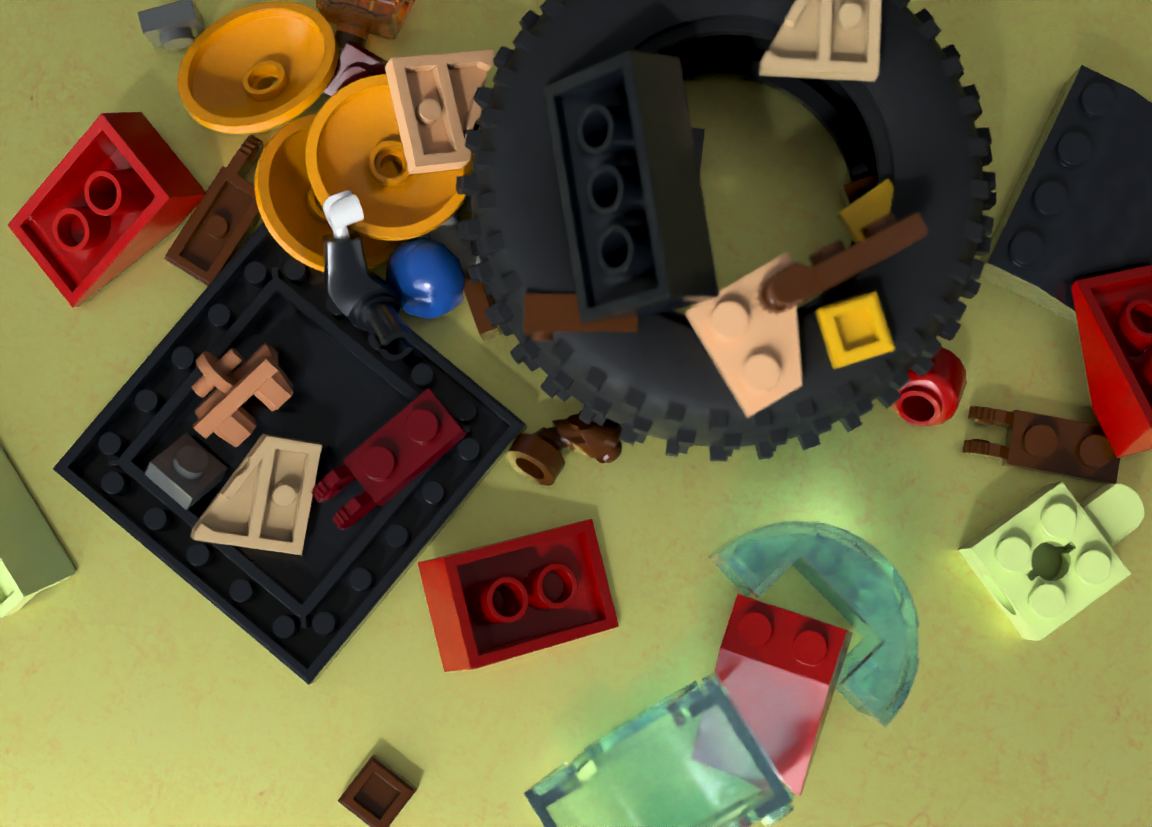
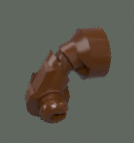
[506,411,622,486]

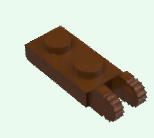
[164,135,263,286]
[756,212,928,315]
[962,406,1121,484]

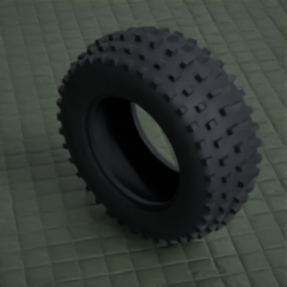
[456,0,996,462]

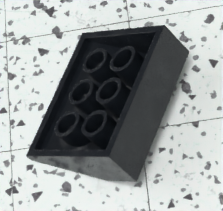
[980,65,1152,324]

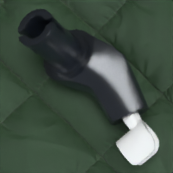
[323,190,415,361]

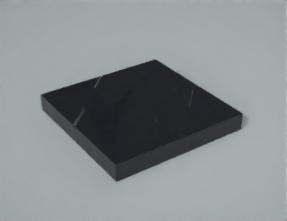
[53,221,527,685]

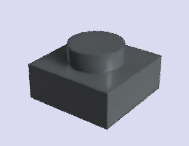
[137,0,206,50]
[145,433,228,510]

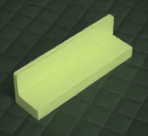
[0,446,75,619]

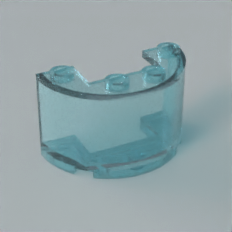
[707,521,920,727]
[524,673,794,827]

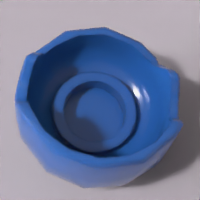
[386,233,465,319]

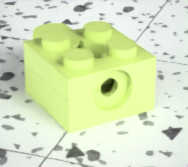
[958,482,1144,641]

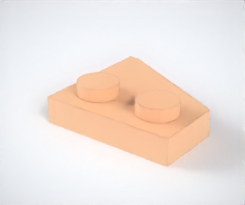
[685,251,802,418]

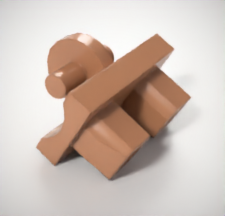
[192,342,294,447]

